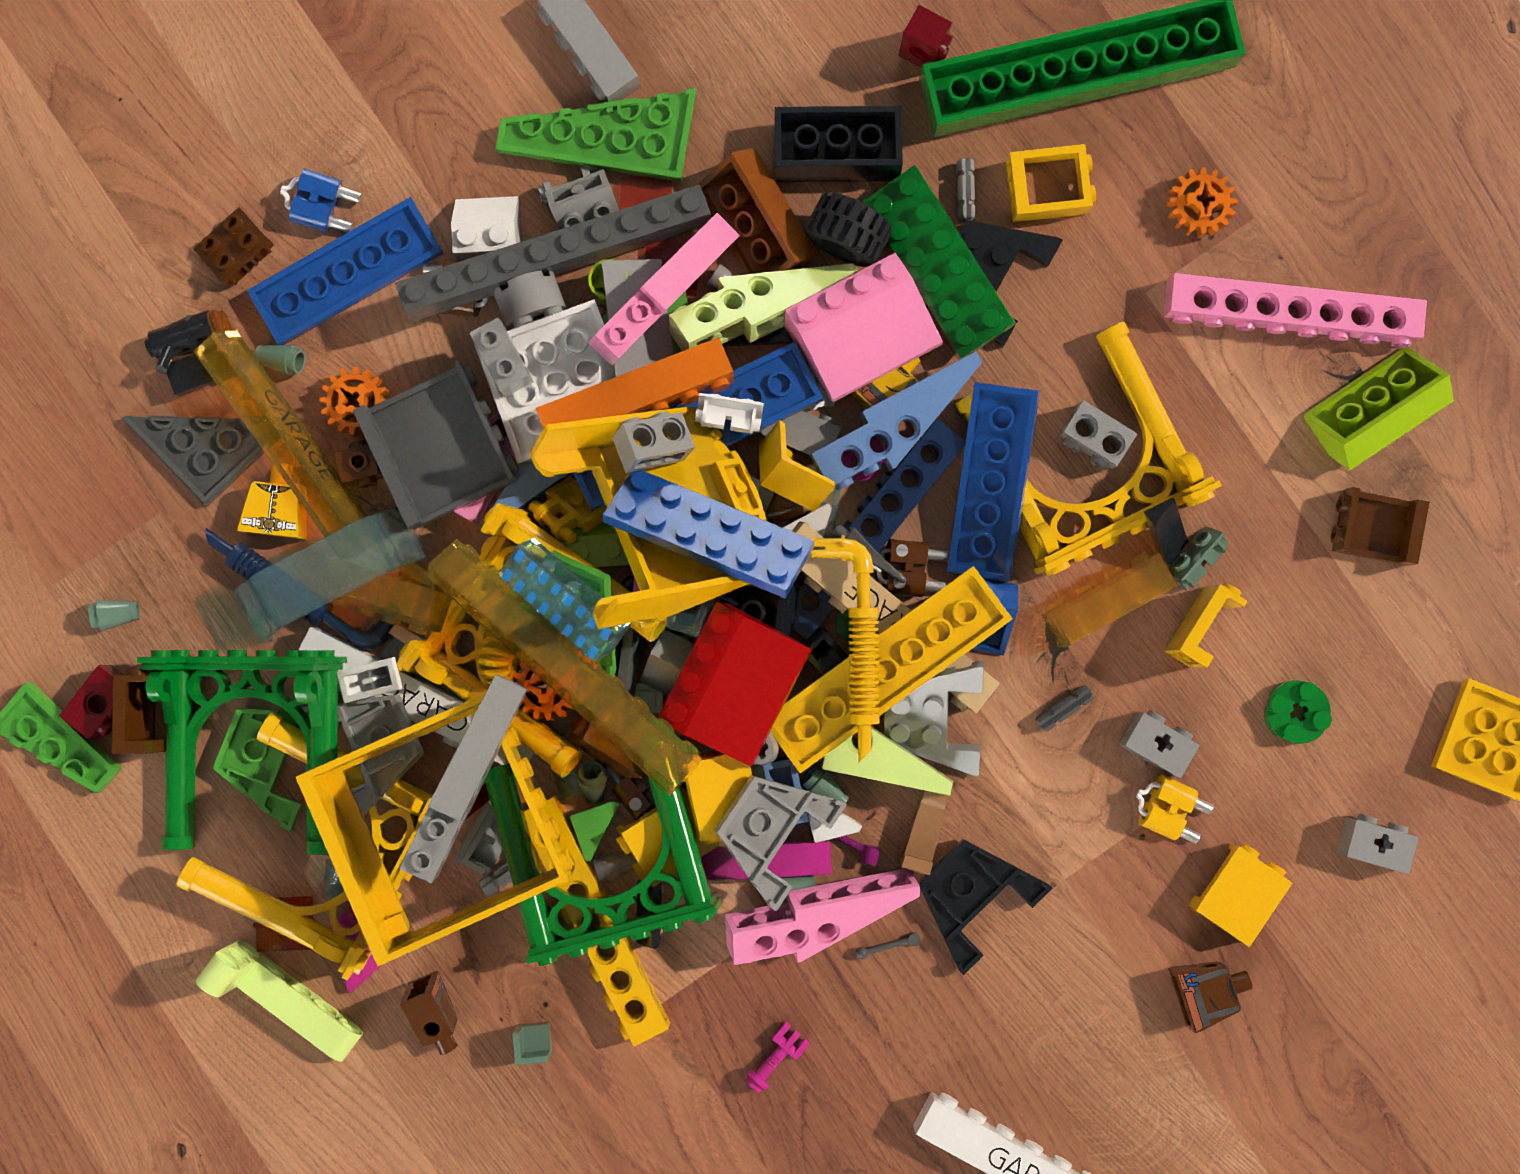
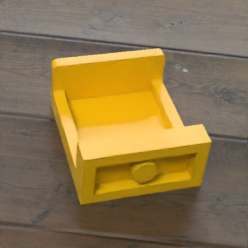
[1164,583,1248,668]
[676,751,752,844]
[616,786,719,887]
[1188,843,1293,947]

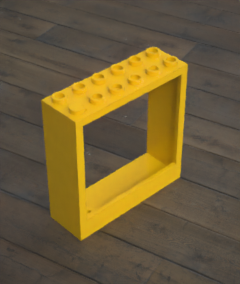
[295,693,574,967]

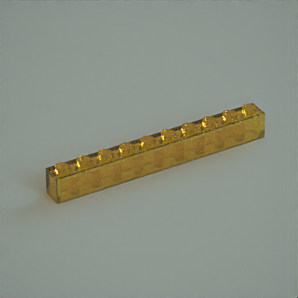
[428,538,702,796]

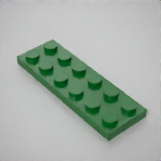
[863,165,1016,359]

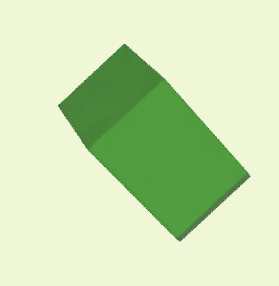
[570,799,621,862]

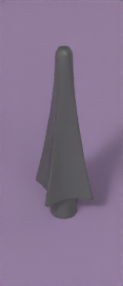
[832,524,907,584]

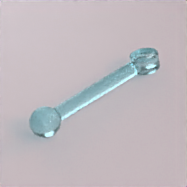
[825,489,841,538]

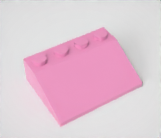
[785,253,943,402]

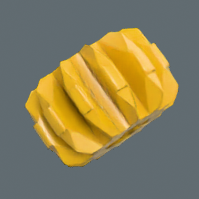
[477,632,523,685]

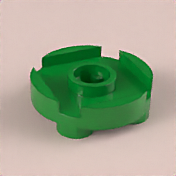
[1264,680,1332,744]

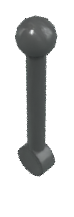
[855,932,920,959]

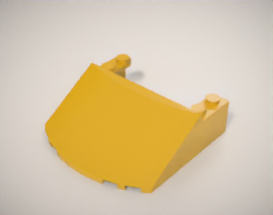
[529,406,766,629]

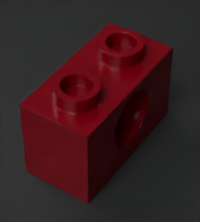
[898,5,953,68]
[59,665,123,739]

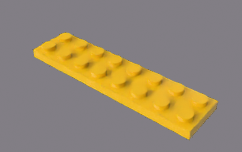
[771,566,1013,773]

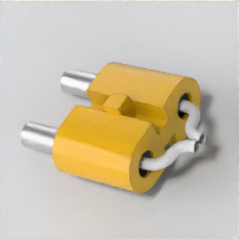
[1136,774,1214,844]

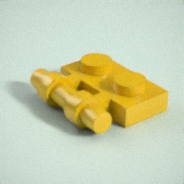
[528,476,607,544]

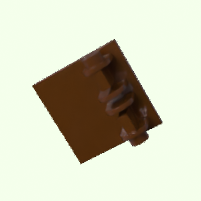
[194,207,274,287]

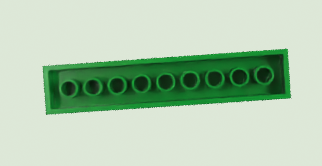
[919,0,1246,137]

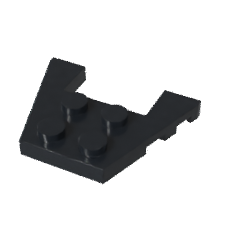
[959,220,1063,348]
[918,839,1053,975]

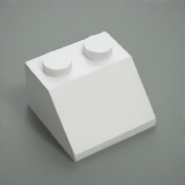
[451,196,521,261]

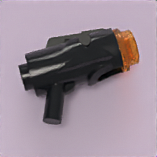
[144,310,232,374]

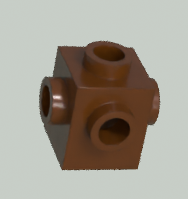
[334,440,384,488]

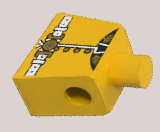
[238,465,307,540]

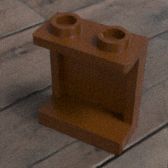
[1330,487,1430,566]
[112,669,166,754]

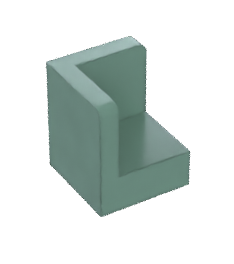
[513,1021,552,1066]

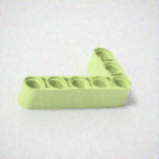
[195,941,363,1062]

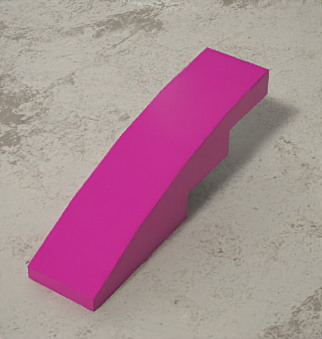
[700,841,832,880]

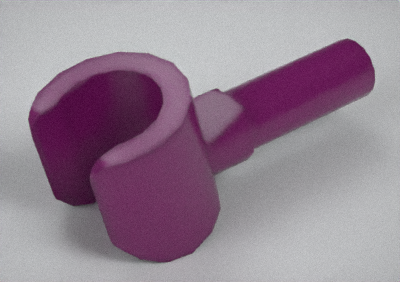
[838,836,880,866]

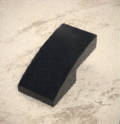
[166,346,241,397]

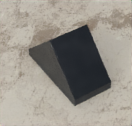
[805,628,849,675]

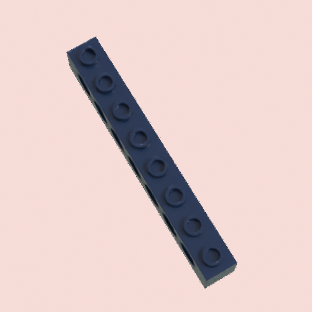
[793,418,966,641]

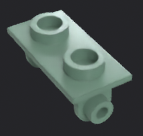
[1165,526,1228,590]

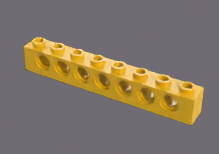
[524,794,670,1047]

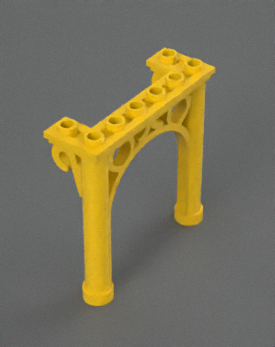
[955,322,1222,577]
[396,503,670,778]
[176,711,433,980]

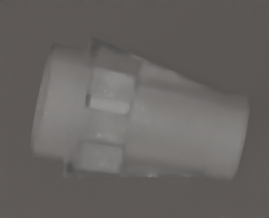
[592,851,637,884]

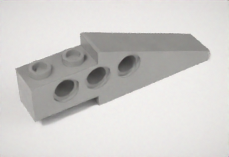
[400,674,528,884]

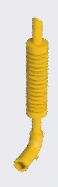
[811,535,879,763]

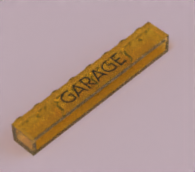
[193,330,383,561]

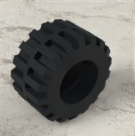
[804,192,892,267]

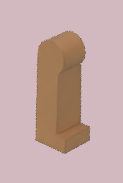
[899,790,949,875]

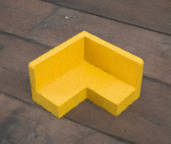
[759,420,835,512]

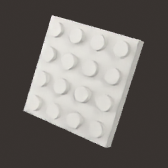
[474,299,615,465]

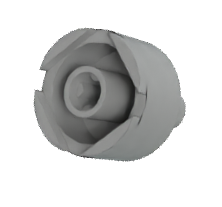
[493,270,567,331]

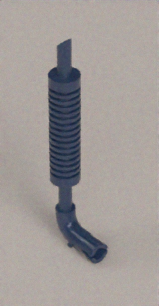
[205,528,409,650]

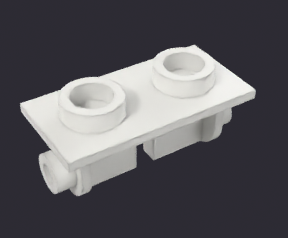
[695,393,764,434]

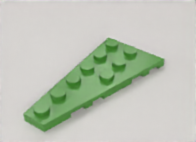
[495,88,697,182]

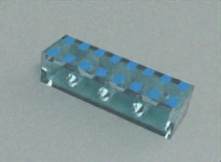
[498,538,631,662]

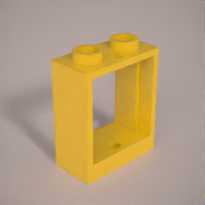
[1005,144,1096,223]

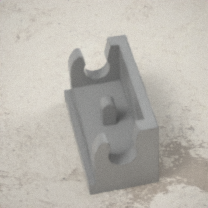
[454,801,503,875]

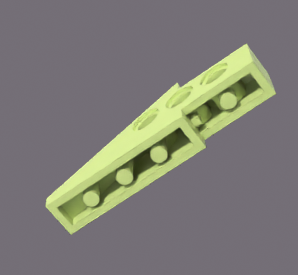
[669,263,859,351]
[776,702,954,796]

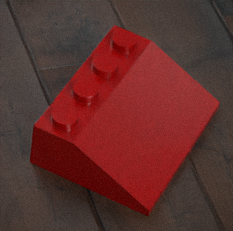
[657,601,812,766]

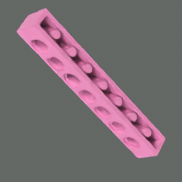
[1163,273,1427,347]

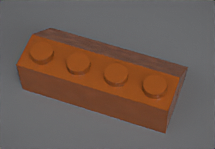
[698,148,818,275]

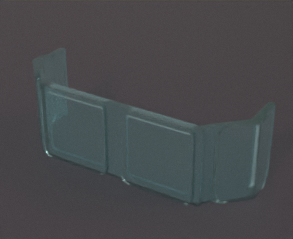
[233,506,429,643]

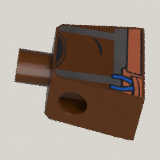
[1168,961,1253,1033]
[400,971,458,1055]

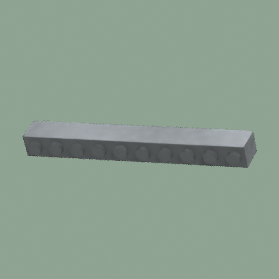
[395,184,711,323]

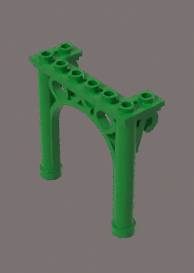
[137,650,347,855]
[483,721,723,966]

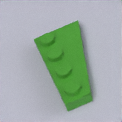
[0,682,123,793]

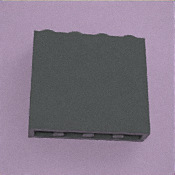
[353,361,519,530]

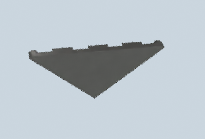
[122,416,294,506]

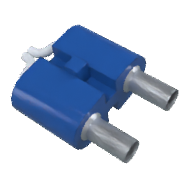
[280,168,362,233]

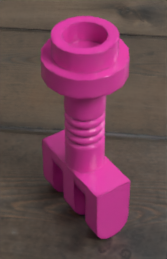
[745,1021,810,1093]

